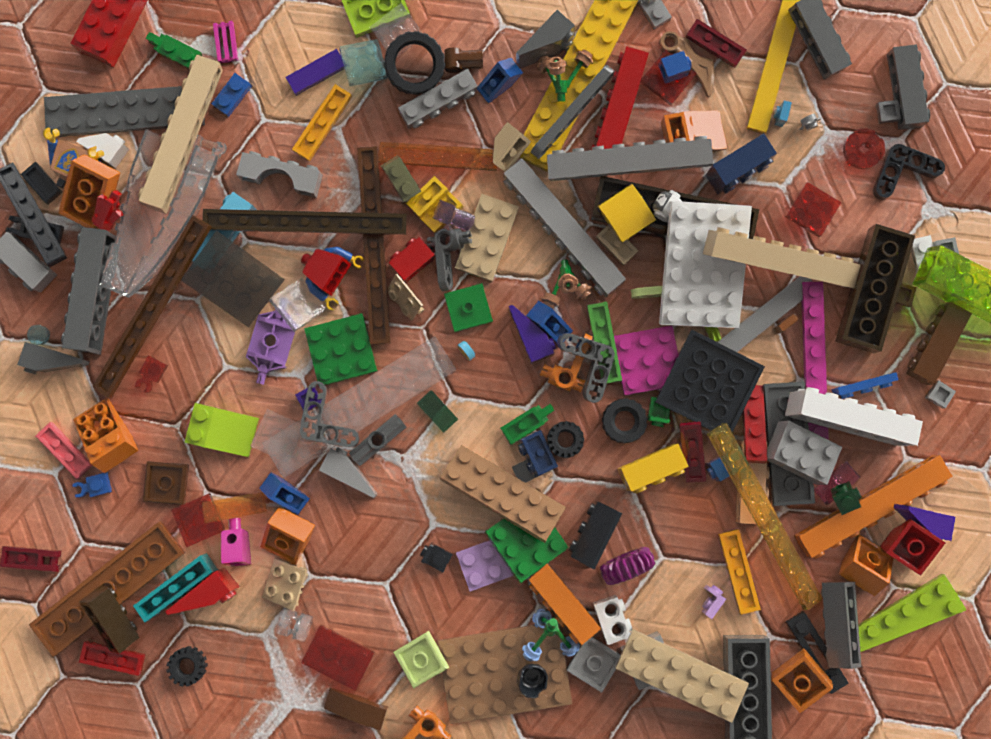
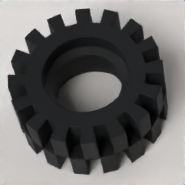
[547,421,584,458]
[166,646,208,687]

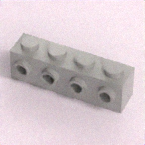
[398,69,478,129]

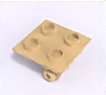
[387,274,424,321]
[262,558,308,611]

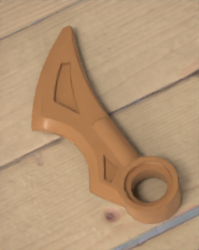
[659,31,715,98]

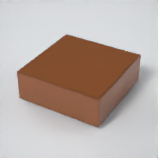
[774,314,798,334]

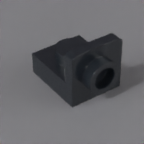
[420,543,453,573]

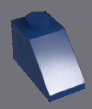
[477,58,523,103]
[526,301,573,343]
[259,472,310,515]

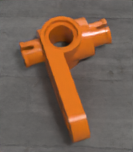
[540,333,593,392]
[401,705,451,739]

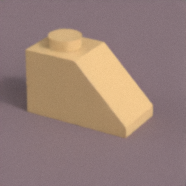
[493,122,531,172]

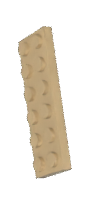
[615,629,749,723]

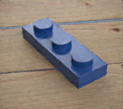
[832,372,898,399]

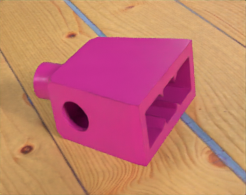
[221,518,252,567]

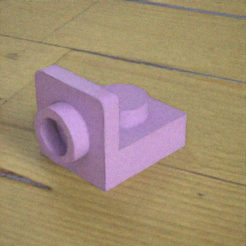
[702,585,726,619]

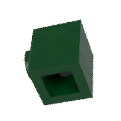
[830,481,862,515]

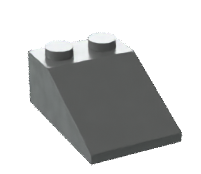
[516,9,575,69]

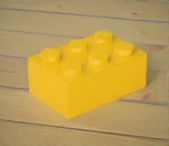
[617,444,689,494]

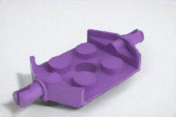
[246,298,298,385]

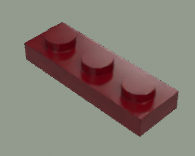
[685,19,747,68]
[680,422,707,483]

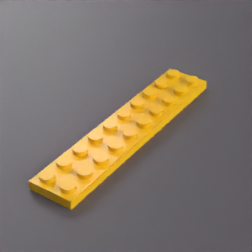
[519,0,638,172]

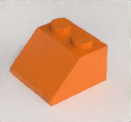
[260,507,315,566]
[839,534,894,597]

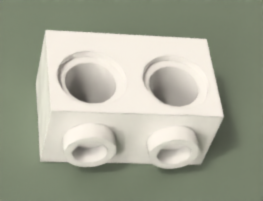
[593,595,632,645]

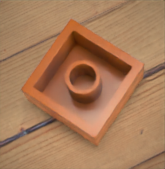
[772,648,833,713]

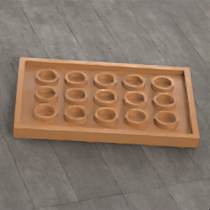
[438,621,572,724]

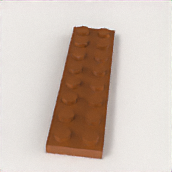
[29,521,185,657]

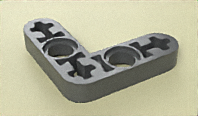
[557,333,615,403]
[300,381,359,447]

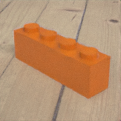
[528,564,601,645]

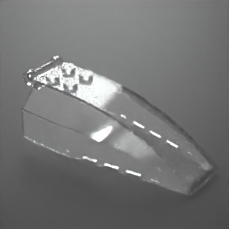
[100,129,227,298]

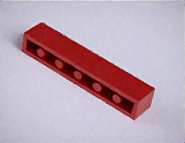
[591,46,649,150]

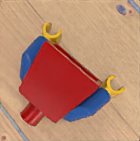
[301,247,365,310]

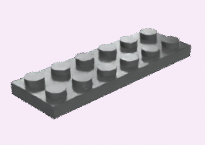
[763,382,815,506]

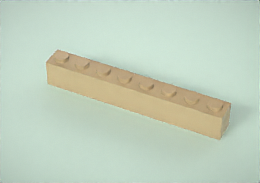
[138,55,223,214]
[703,227,861,288]

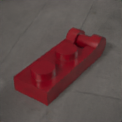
[0,546,62,572]

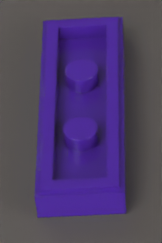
[286,49,347,96]

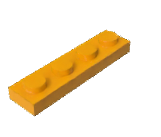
[292,84,353,162]
[718,529,761,615]

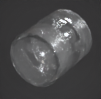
[276,608,313,642]

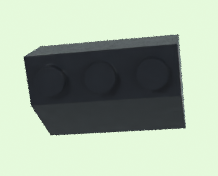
[568,501,622,570]

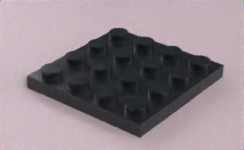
[655,330,765,439]

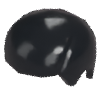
[516,664,548,698]

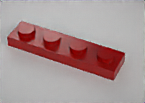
[742,385,767,464]

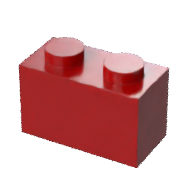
[389,237,436,283]

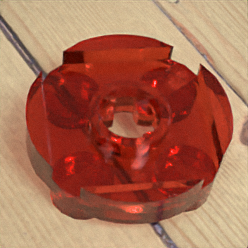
[843,128,885,169]

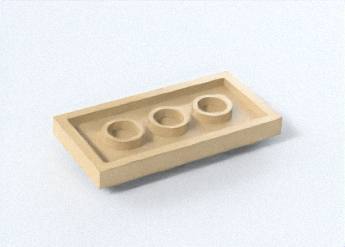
[455,194,519,282]

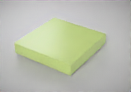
[393,631,449,689]

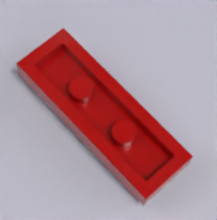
[79,641,146,676]

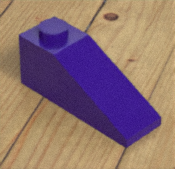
[509,305,556,364]
[894,504,956,541]

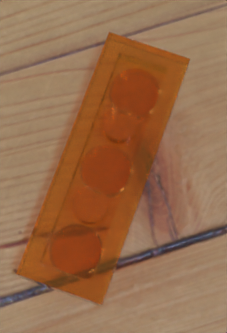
[202,492,267,523]

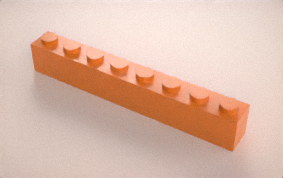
[794,455,953,559]

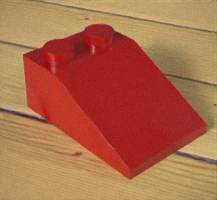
[165,568,240,615]

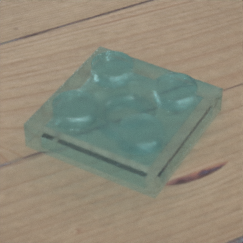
[339,39,388,86]

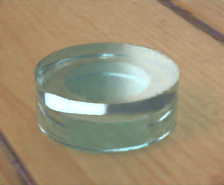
[27,325,50,345]

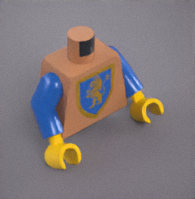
[43,127,104,189]

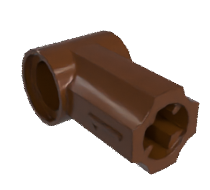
[444,47,483,73]

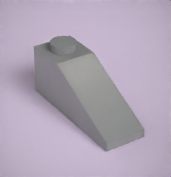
[319,447,377,498]

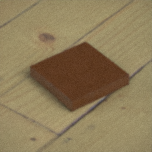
[143,461,189,505]

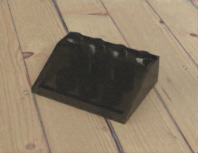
[181,231,285,327]

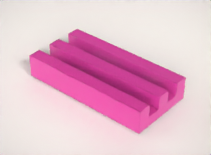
[213,21,239,63]

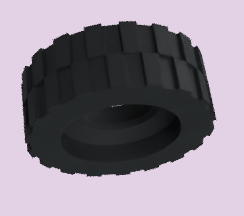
[602,398,648,443]

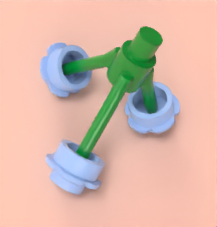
[522,608,580,661]

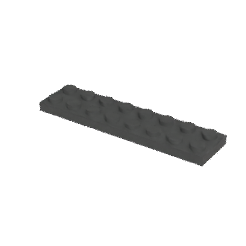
[44,86,205,137]

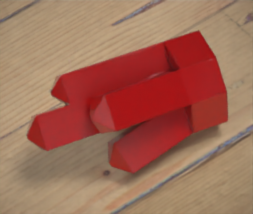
[91,190,123,231]

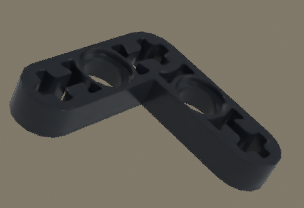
[873,144,945,200]

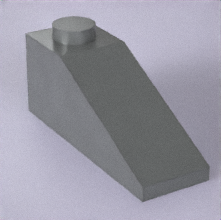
[17,342,90,374]

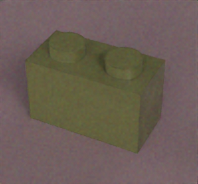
[381,155,421,202]

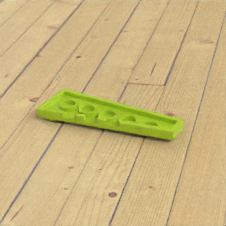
[858,574,967,652]

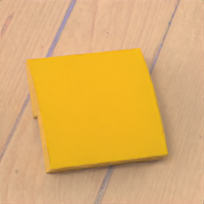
[406,176,464,233]
[598,184,656,242]

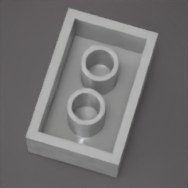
[767,421,842,485]

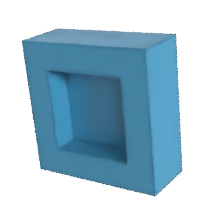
[773,100,792,127]

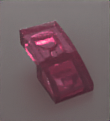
[814,462,860,505]

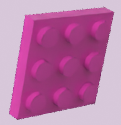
[614,325,678,396]

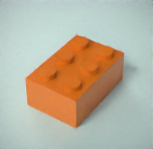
[58,154,121,229]

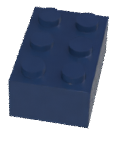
[705,133,777,195]

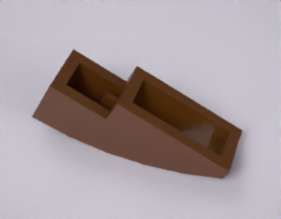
[324,688,388,731]

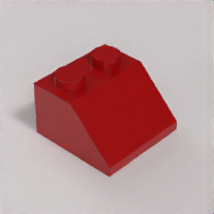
[880,519,946,576]

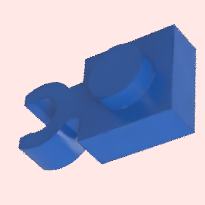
[73,472,112,498]

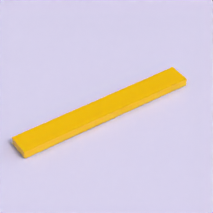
[746,0,800,134]

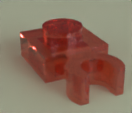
[135,355,168,393]

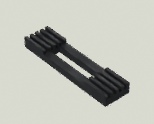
[785,611,849,694]

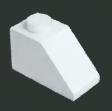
[76,133,129,168]

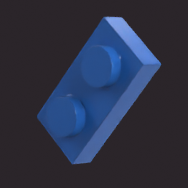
[211,73,252,117]

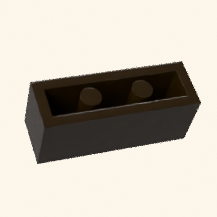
[79,586,140,654]

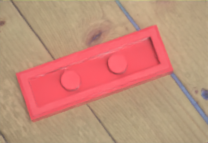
[35,422,93,479]

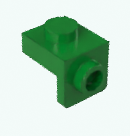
[647,397,670,427]

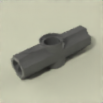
[349,414,407,466]

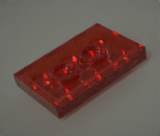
[301,625,375,691]

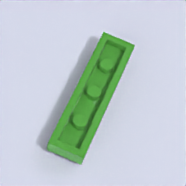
[587,302,622,383]

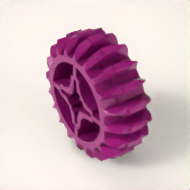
[600,547,656,585]

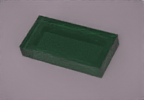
[417,390,459,433]

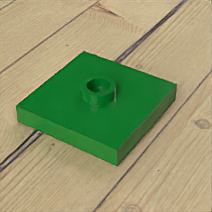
[444,283,493,333]

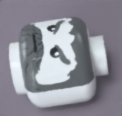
[652,190,682,222]

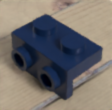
[518,430,558,477]

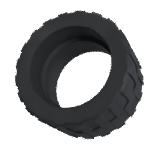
[384,31,445,95]

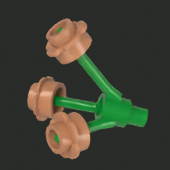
[536,49,593,102]
[541,259,592,309]

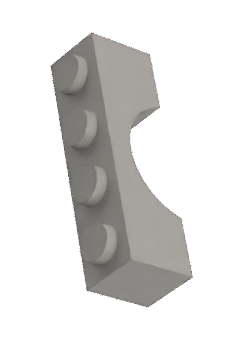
[236,151,323,198]

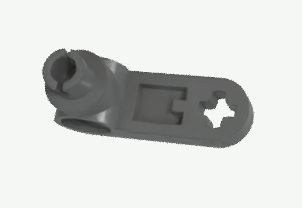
[427,228,472,291]

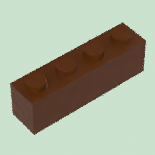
[906,301,972,385]

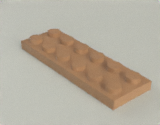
[440,445,566,543]

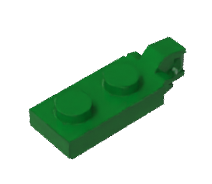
[145,32,202,69]
[500,404,555,445]

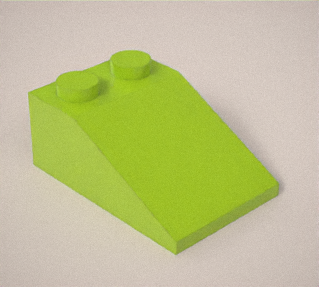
[184,403,259,457]

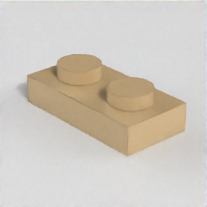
[596,224,638,266]

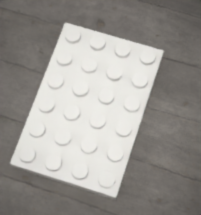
[659,201,752,328]

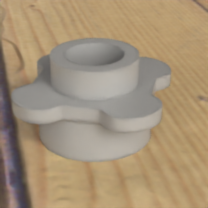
[800,114,821,131]

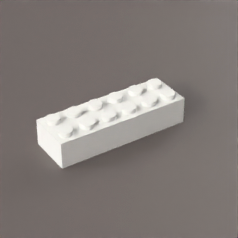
[785,387,923,446]

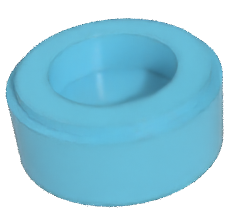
[457,341,475,361]

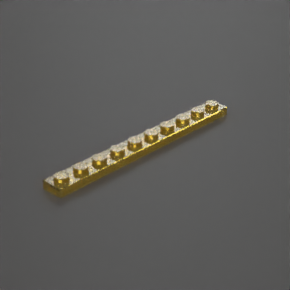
[707,423,822,610]

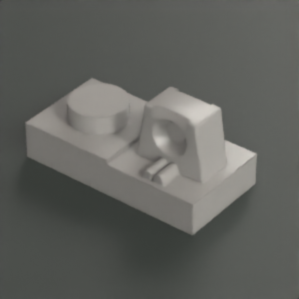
[638,0,672,29]

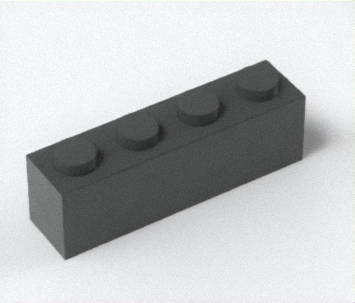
[788,0,852,80]
[887,44,930,130]
[821,582,861,669]

